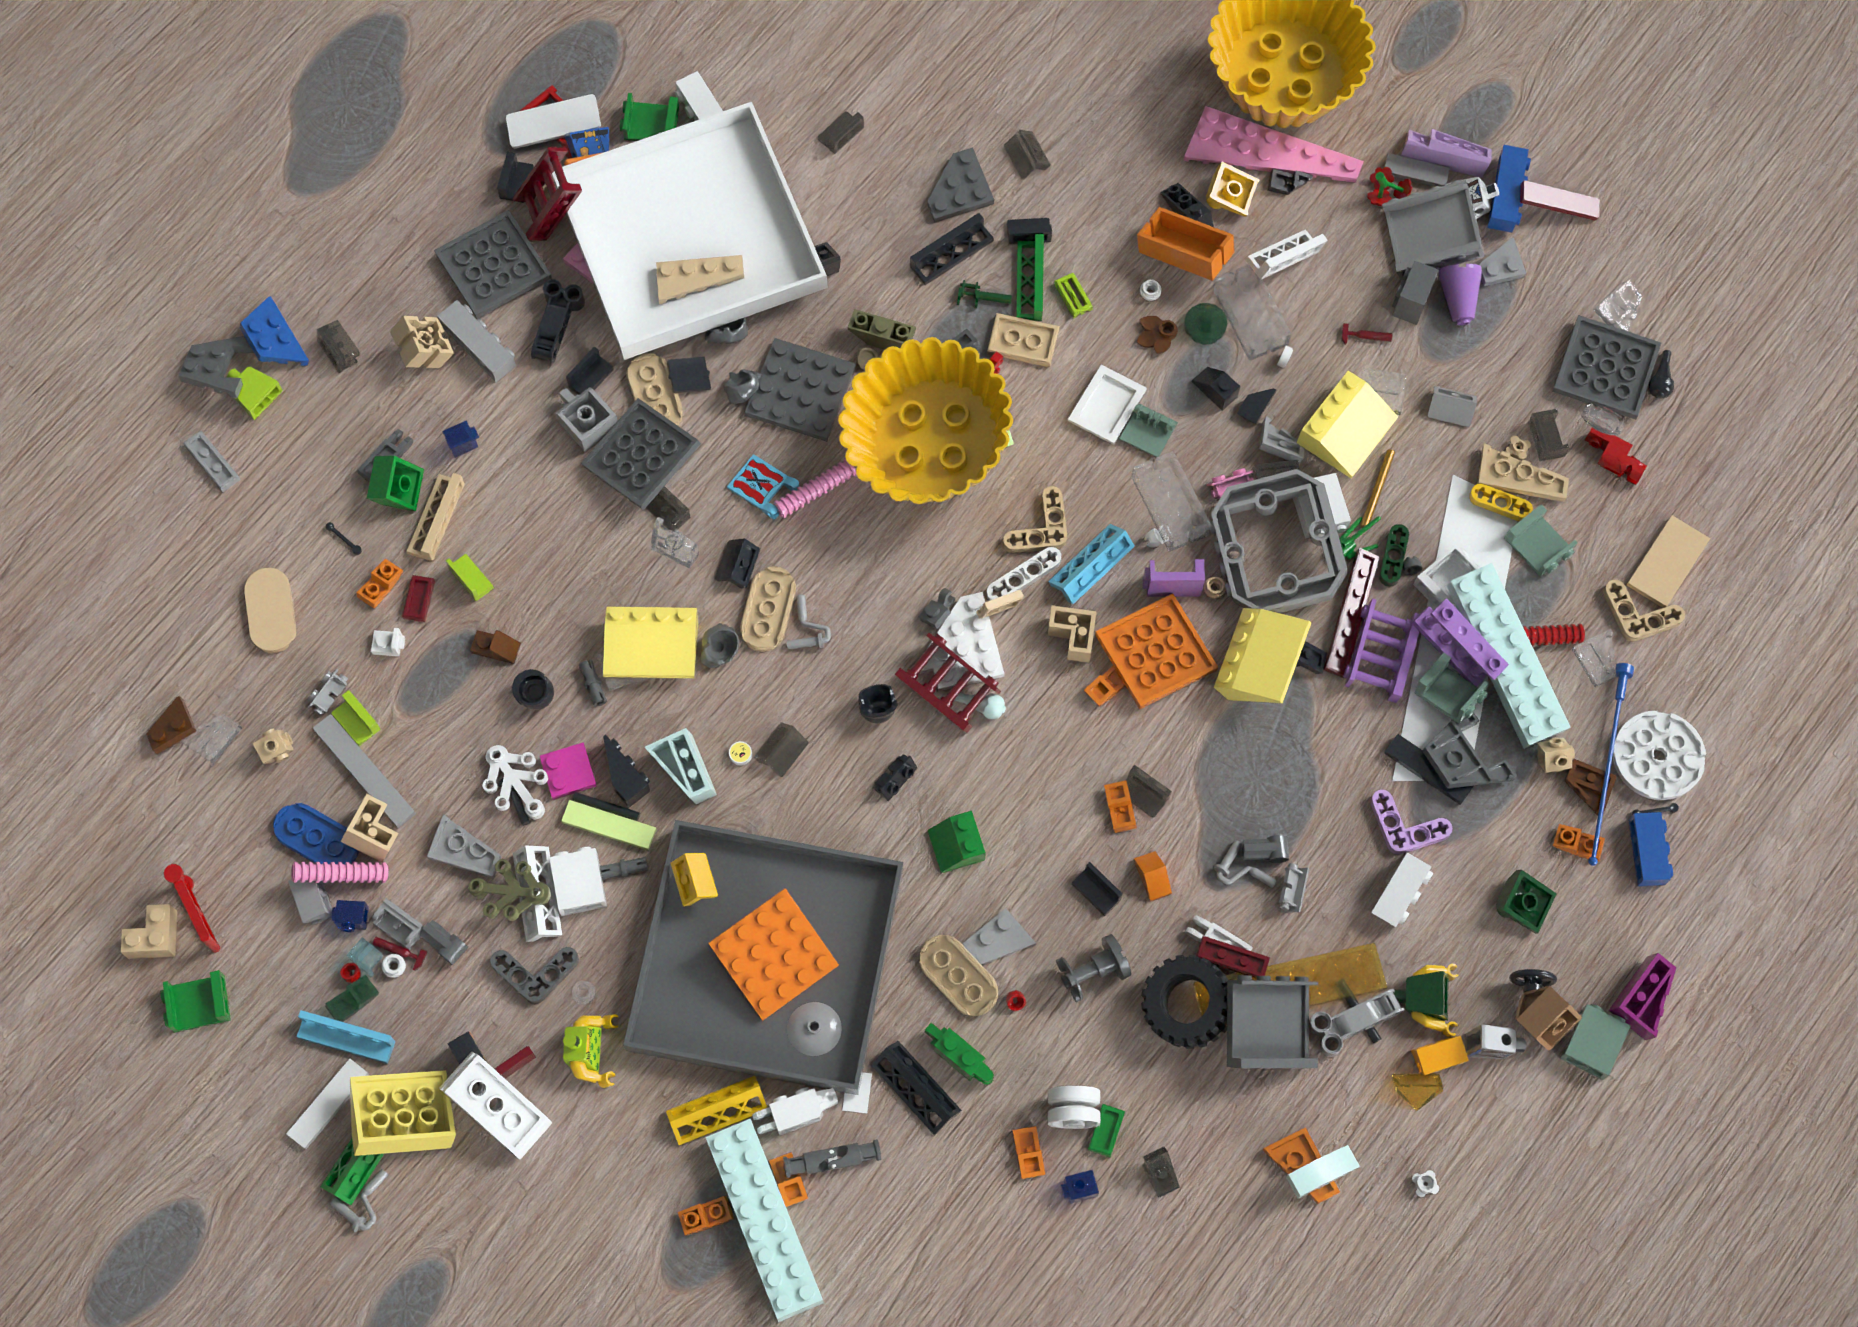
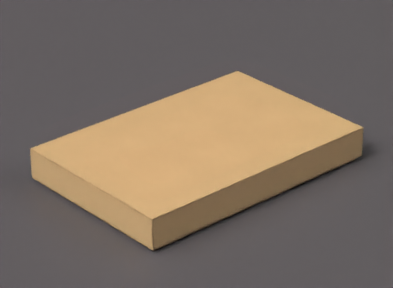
[987,313,1060,367]

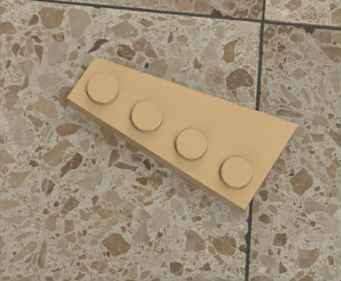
[656,255,744,305]
[1477,443,1569,502]

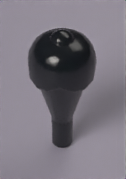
[1649,350,1674,398]

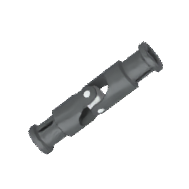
[783,1139,881,1178]

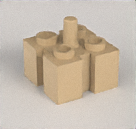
[390,316,454,368]

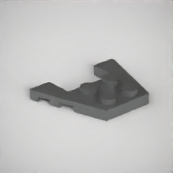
[179,336,254,398]
[1423,712,1517,788]

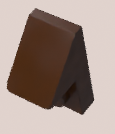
[470,630,521,664]

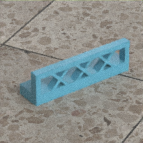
[1048,524,1135,604]
[297,1010,396,1064]

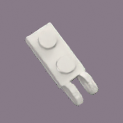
[1185,915,1253,951]

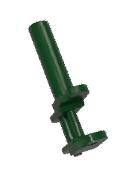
[957,280,1012,308]

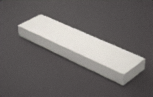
[286,1059,369,1149]

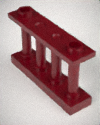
[513,147,582,241]
[895,633,1001,733]

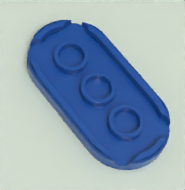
[273,803,359,864]

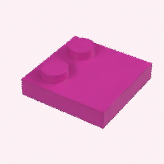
[540,742,597,800]

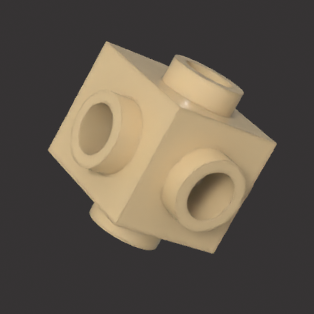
[253,728,294,764]
[1537,738,1575,773]

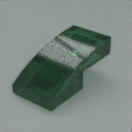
[325,975,379,1022]

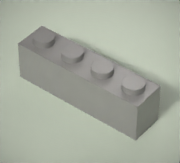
[437,300,516,382]

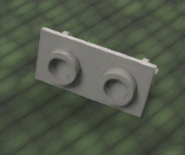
[307,669,348,715]
[1278,863,1309,913]

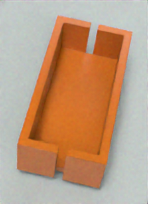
[1137,207,1235,281]

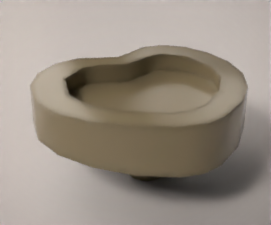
[856,347,878,370]

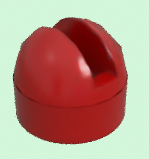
[340,963,361,983]
[1006,990,1026,1011]

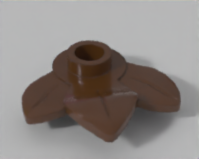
[1137,316,1178,354]

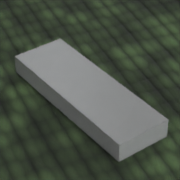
[1385,153,1450,187]
[183,431,241,492]

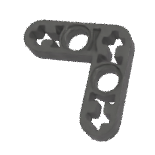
[490,947,579,1004]

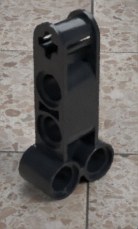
[531,279,585,364]

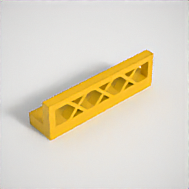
[666,1076,767,1145]

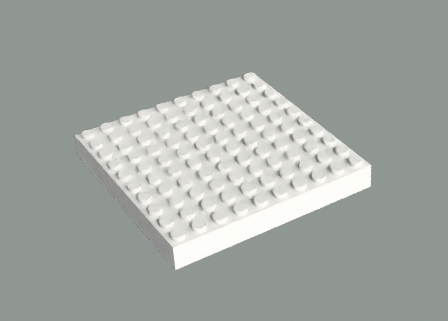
[552,102,828,360]

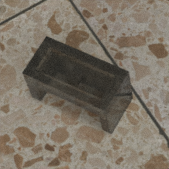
[1528,409,1569,461]

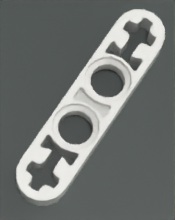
[987,547,1061,601]

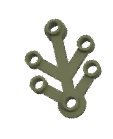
[469,859,551,921]

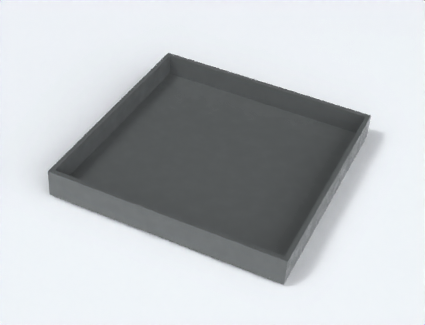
[623,820,903,1095]

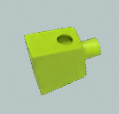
[227,367,283,420]

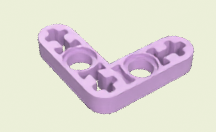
[1371,790,1453,855]

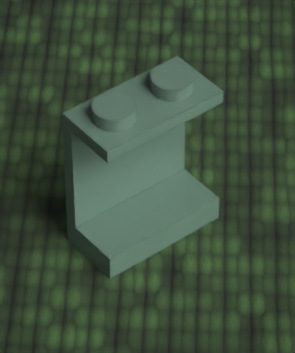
[1504,504,1577,577]
[1414,653,1489,724]
[1560,1004,1631,1080]

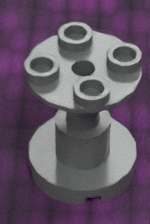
[1056,934,1132,1003]

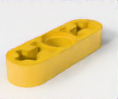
[1469,484,1533,521]

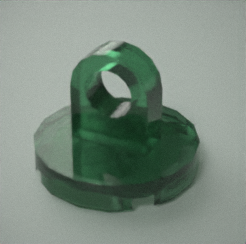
[1184,303,1228,345]

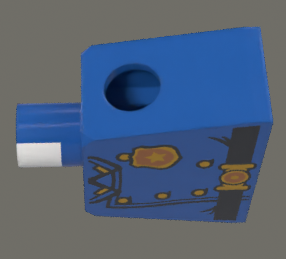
[565,127,609,158]

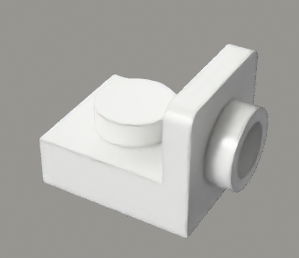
[371,628,405,656]

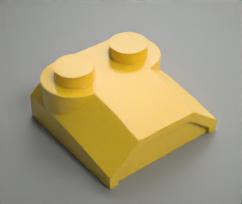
[1206,162,1259,217]

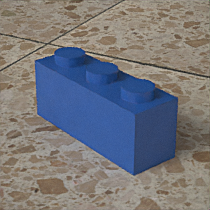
[1628,812,1673,886]

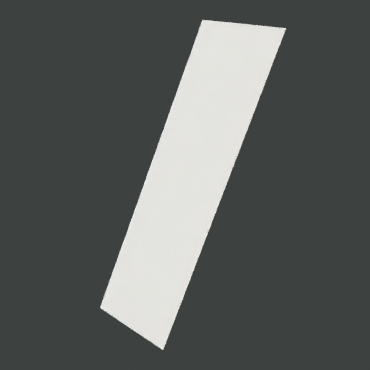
[1392,475,1520,781]

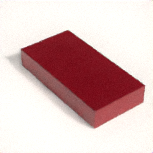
[402,575,435,622]
[494,1046,536,1079]

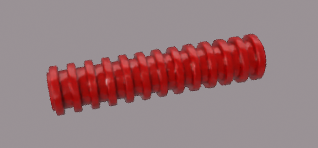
[1523,624,1585,646]

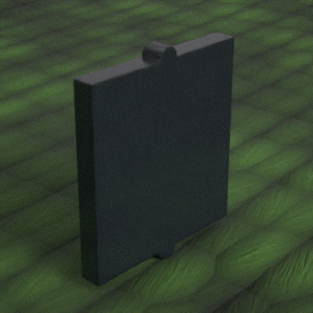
[667,357,711,393]

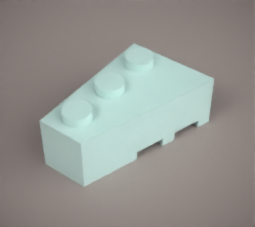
[645,728,717,804]

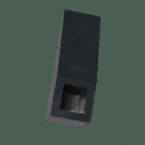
[1161,183,1214,227]
[603,734,650,808]

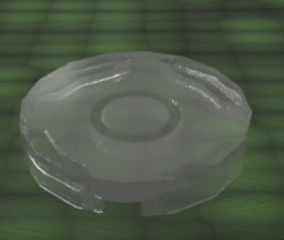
[1581,404,1625,435]

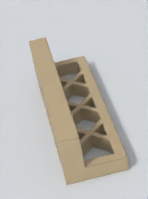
[407,473,465,562]

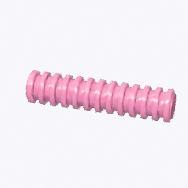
[774,458,856,519]
[291,862,388,883]

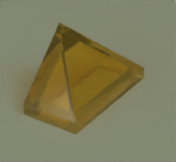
[1392,1074,1443,1111]

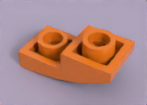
[357,558,403,609]
[1553,824,1605,862]
[678,1196,734,1236]

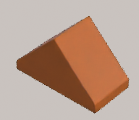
[1133,851,1172,902]

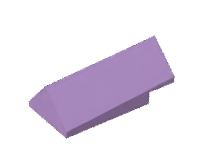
[1400,129,1492,178]

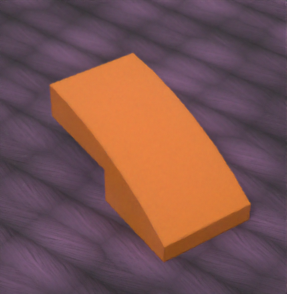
[1084,666,1125,707]
[1104,780,1137,833]
[1012,1126,1045,1179]
[769,1152,808,1207]

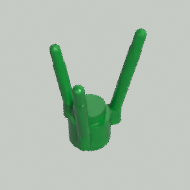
[1339,516,1381,560]

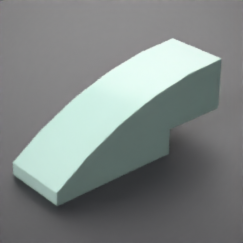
[1286,1145,1360,1199]

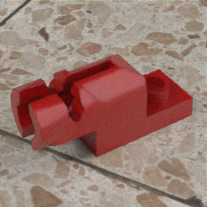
[1584,425,1647,485]

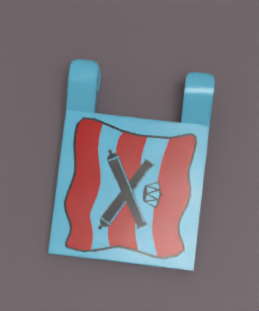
[727,454,799,519]

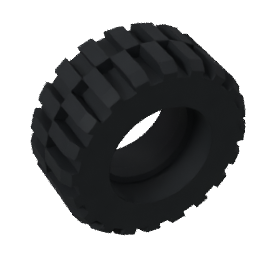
[1141,955,1228,1049]

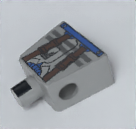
[1465,1024,1526,1059]

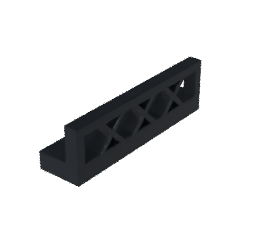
[910,213,994,285]
[871,1041,962,1135]

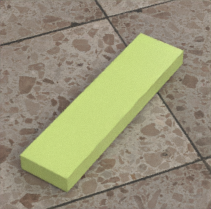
[562,800,657,851]

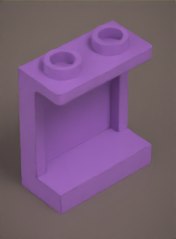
[1143,559,1205,597]

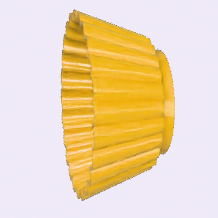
[1208,0,1376,128]
[838,337,1013,504]

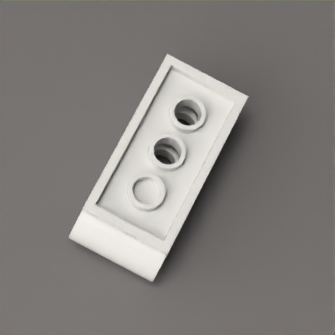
[439,1052,552,1160]

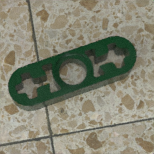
[1379,524,1409,587]

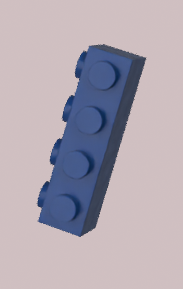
[1487,145,1531,233]

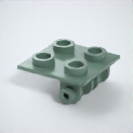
[1119,404,1178,458]

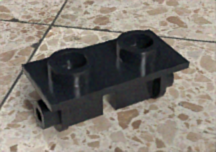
[873,754,917,801]

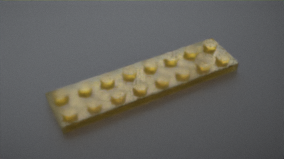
[1193,943,1388,1017]

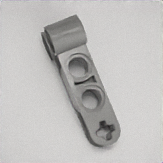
[1309,989,1404,1057]

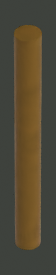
[1360,449,1395,528]

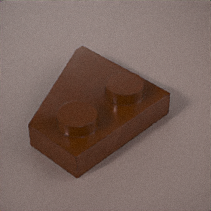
[146,696,197,754]
[1565,759,1617,816]

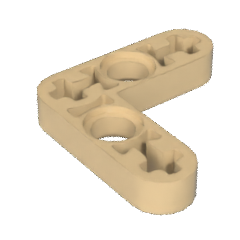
[1003,486,1067,553]
[1603,580,1685,642]

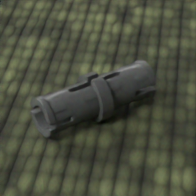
[579,660,607,707]
[600,856,648,880]

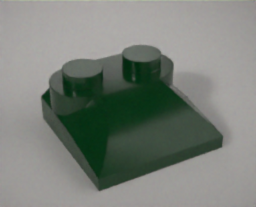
[1496,870,1557,934]

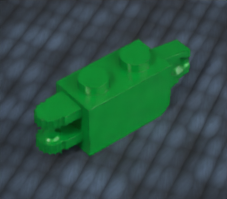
[925,1023,994,1086]

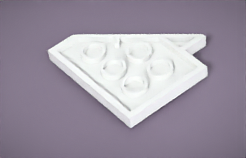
[919,592,1004,692]

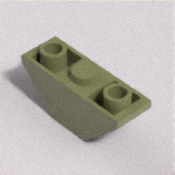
[847,309,916,350]

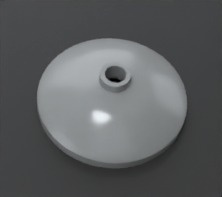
[787,1002,842,1056]

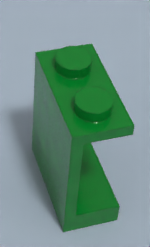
[620,93,680,141]
[160,970,231,1033]

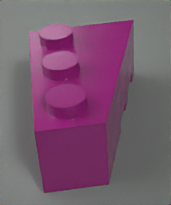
[1608,953,1677,1040]

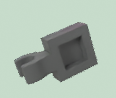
[952,329,983,359]
[918,588,955,629]

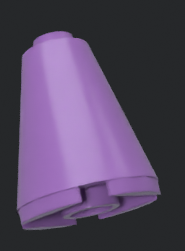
[1438,264,1482,326]

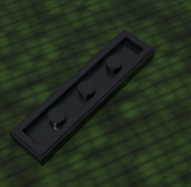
[1384,734,1474,805]

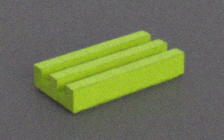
[1054,272,1093,318]

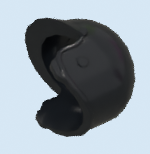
[512,669,554,710]
[858,684,898,724]

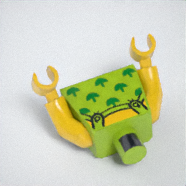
[563,1014,619,1088]

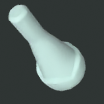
[954,693,1006,719]

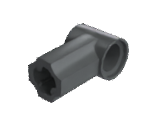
[1242,835,1289,863]
[420,920,468,965]

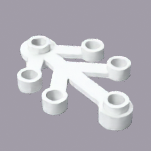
[482,745,548,819]

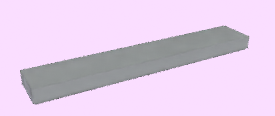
[313,714,416,828]

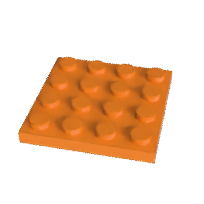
[1095,593,1218,709]
[708,888,839,1021]

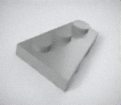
[427,814,502,879]

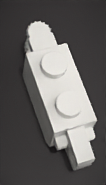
[752,1087,838,1136]

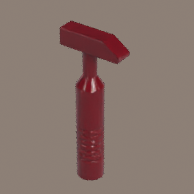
[1342,323,1393,345]
[372,937,428,971]

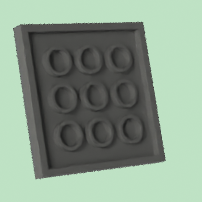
[434,210,552,319]
[1552,315,1661,420]
[745,338,856,442]
[581,398,701,510]

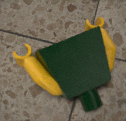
[1393,964,1459,1037]

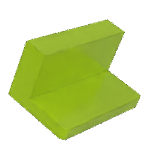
[445,554,494,601]
[332,690,381,746]

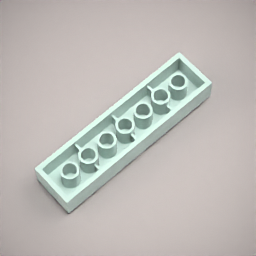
[1447,563,1570,749]
[706,1119,824,1322]

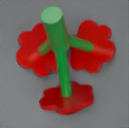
[1367,167,1412,207]

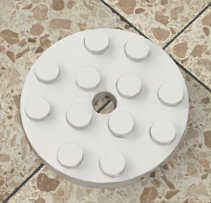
[1613,711,1706,800]

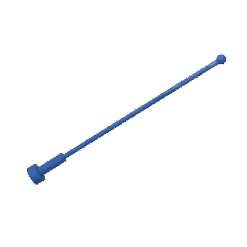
[1588,663,1634,866]

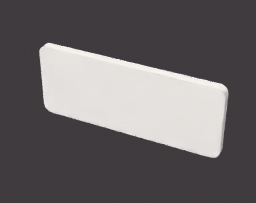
[506,94,601,149]

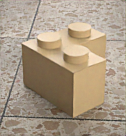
[1048,606,1096,663]
[341,794,398,862]
[121,904,177,959]

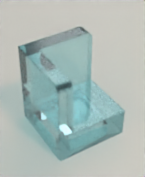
[347,937,383,977]

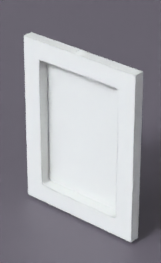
[1068,365,1147,445]

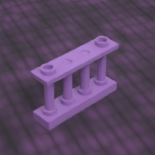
[1343,598,1419,703]
[1412,598,1509,687]

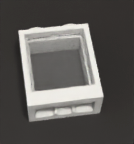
[1413,544,1481,607]

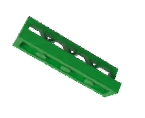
[1016,234,1044,321]
[320,1138,385,1206]

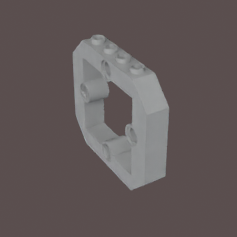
[1209,469,1347,613]

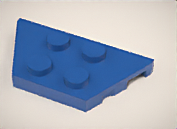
[239,296,309,366]

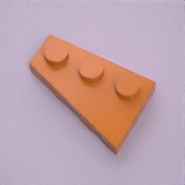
[1262,1127,1340,1204]

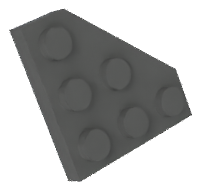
[927,147,994,223]

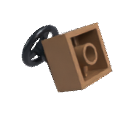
[1509,969,1583,1051]

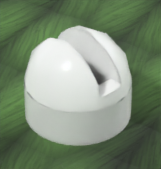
[1144,528,1164,548]

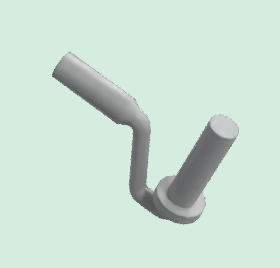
[787,595,831,649]
[1214,840,1277,888]
[330,1169,389,1232]

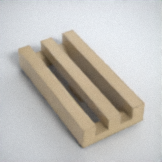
[976,590,1024,619]

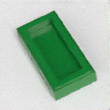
[1088,1104,1125,1158]

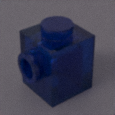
[442,420,479,458]
[331,900,369,933]
[1061,1170,1099,1204]

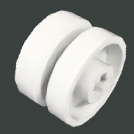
[1048,1086,1100,1129]

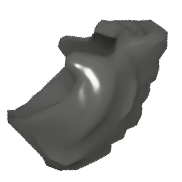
[705,317,749,344]
[724,369,762,404]
[700,623,739,668]

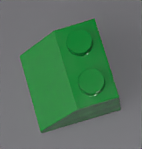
[366,456,424,511]
[927,810,986,874]

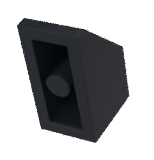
[1192,367,1240,411]

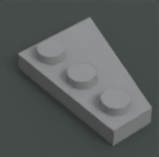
[962,908,1036,966]

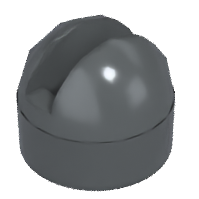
[1403,556,1422,575]

